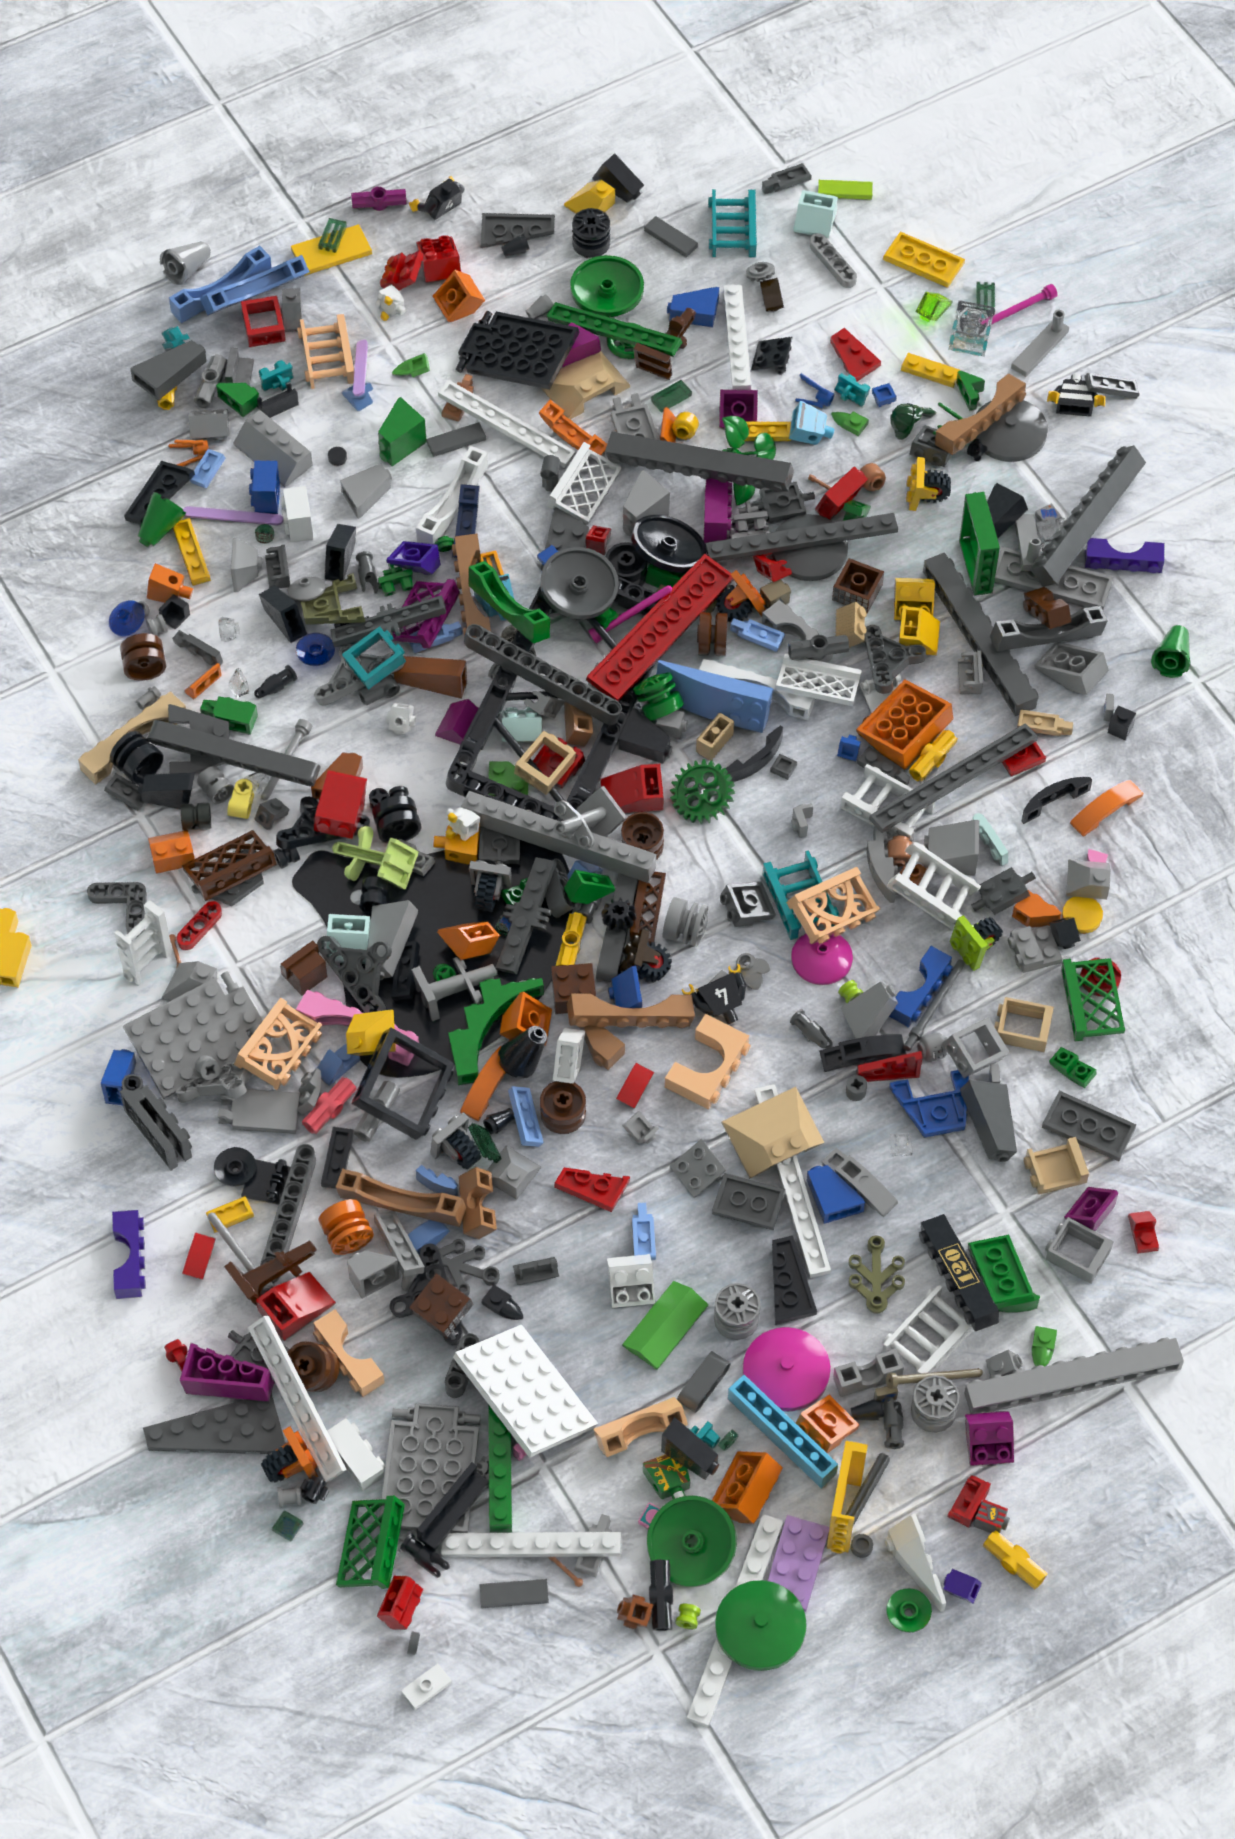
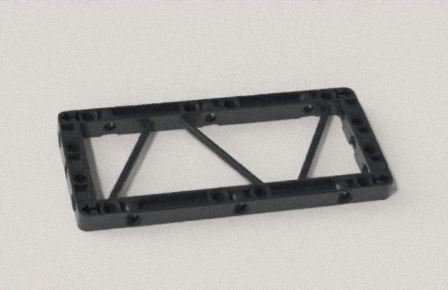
[445,577,662,822]

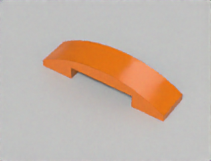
[539,400,607,455]
[1070,780,1144,837]
[460,1046,506,1121]

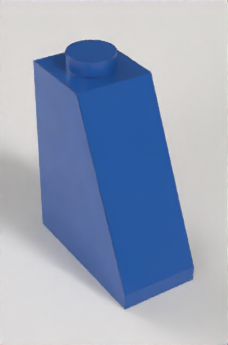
[667,287,720,327]
[101,1049,136,1106]
[806,1165,865,1224]

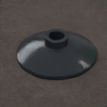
[214,1147,256,1186]

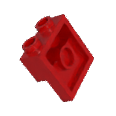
[380,250,424,291]
[533,737,585,788]

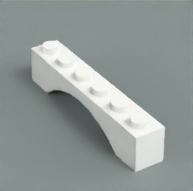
[416,446,488,544]
[699,659,815,721]

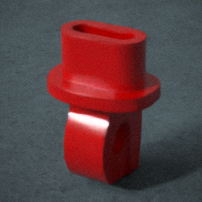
[164,1339,188,1372]

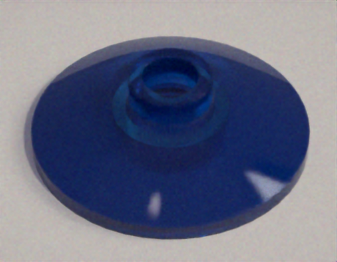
[109,600,145,636]
[296,632,335,666]

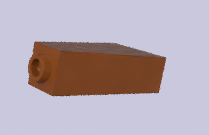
[392,656,467,699]

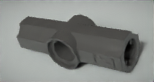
[788,635,849,660]

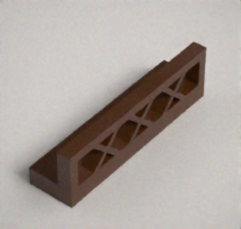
[630,871,666,945]

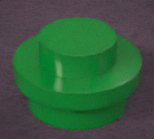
[435,536,454,552]

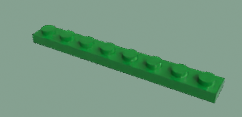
[547,302,682,357]

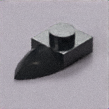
[481,1284,524,1320]

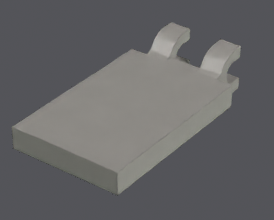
[611,393,659,440]
[218,1089,300,1134]

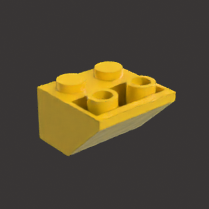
[894,578,935,620]
[899,606,940,656]

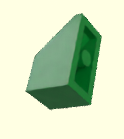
[216,383,259,418]
[564,870,615,904]

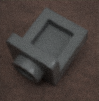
[254,798,290,830]

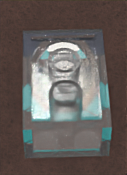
[948,300,995,357]

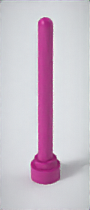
[981,284,1058,327]
[588,585,672,644]

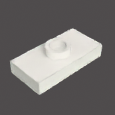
[401,1664,452,1710]

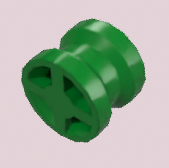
[433,963,456,981]

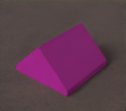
[719,389,758,428]
[435,699,479,745]
[1064,1187,1118,1231]

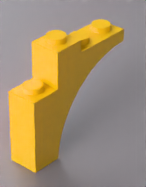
[0,908,32,988]

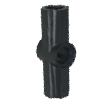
[649,1559,673,1631]

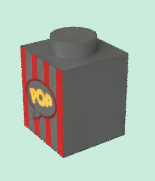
[974,1499,1010,1533]

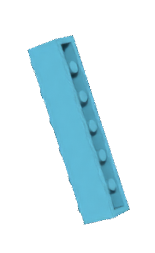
[728,1375,838,1488]

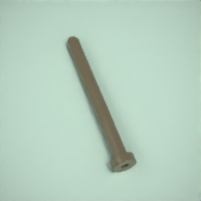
[886,1368,983,1389]

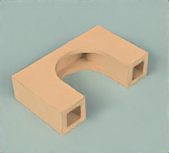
[665,1014,751,1110]

